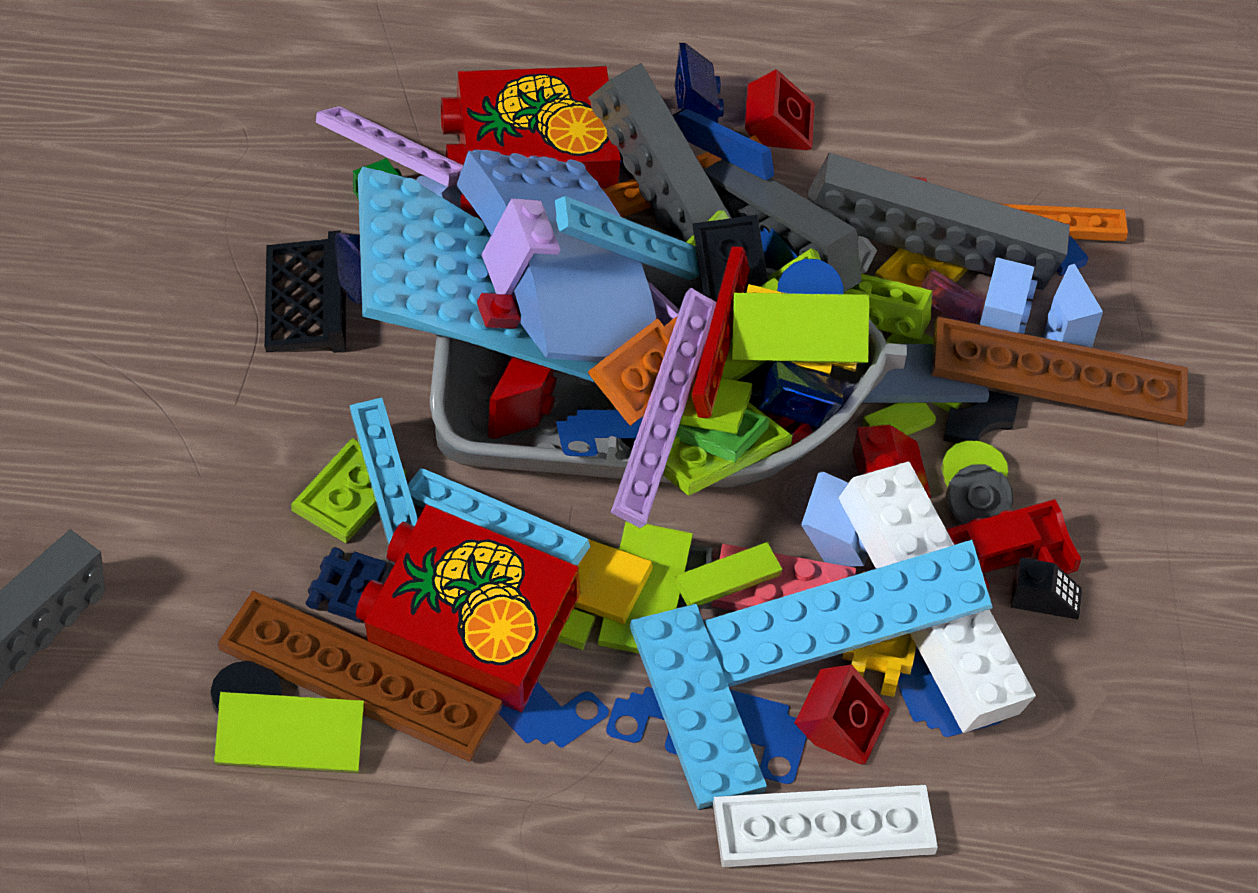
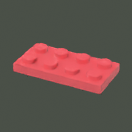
[711,543,856,611]

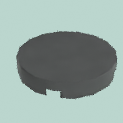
[946,464,1013,525]

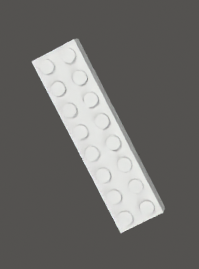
[839,461,1036,733]

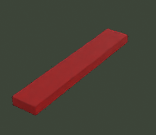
[692,247,750,418]

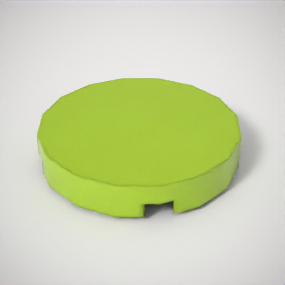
[941,441,1008,487]

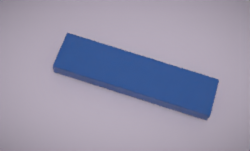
[679,109,774,180]

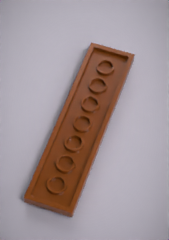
[931,317,1188,426]
[218,590,502,762]

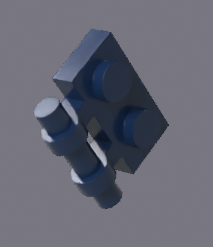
[305,547,386,623]

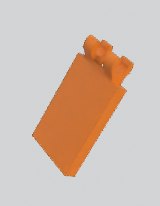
[587,316,698,426]

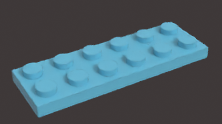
[630,604,767,810]

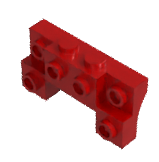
[946,499,1082,590]

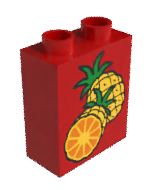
[441,66,621,189]
[356,504,580,713]

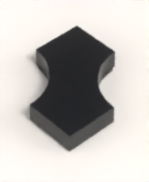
[943,390,1019,443]

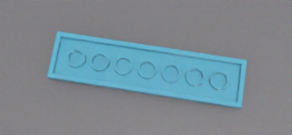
[705,540,993,687]

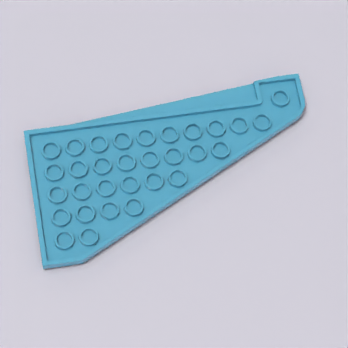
[358,166,599,382]

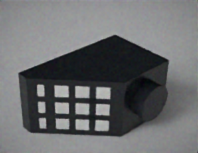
[1011,557,1082,620]

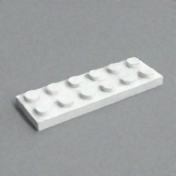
[713,785,938,867]

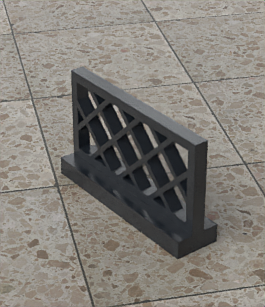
[264,230,346,353]

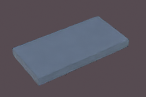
[862,344,989,403]

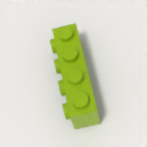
[843,273,932,340]

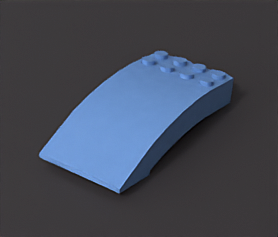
[457,149,656,362]

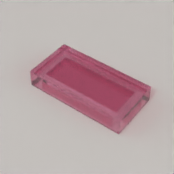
[921,268,984,324]

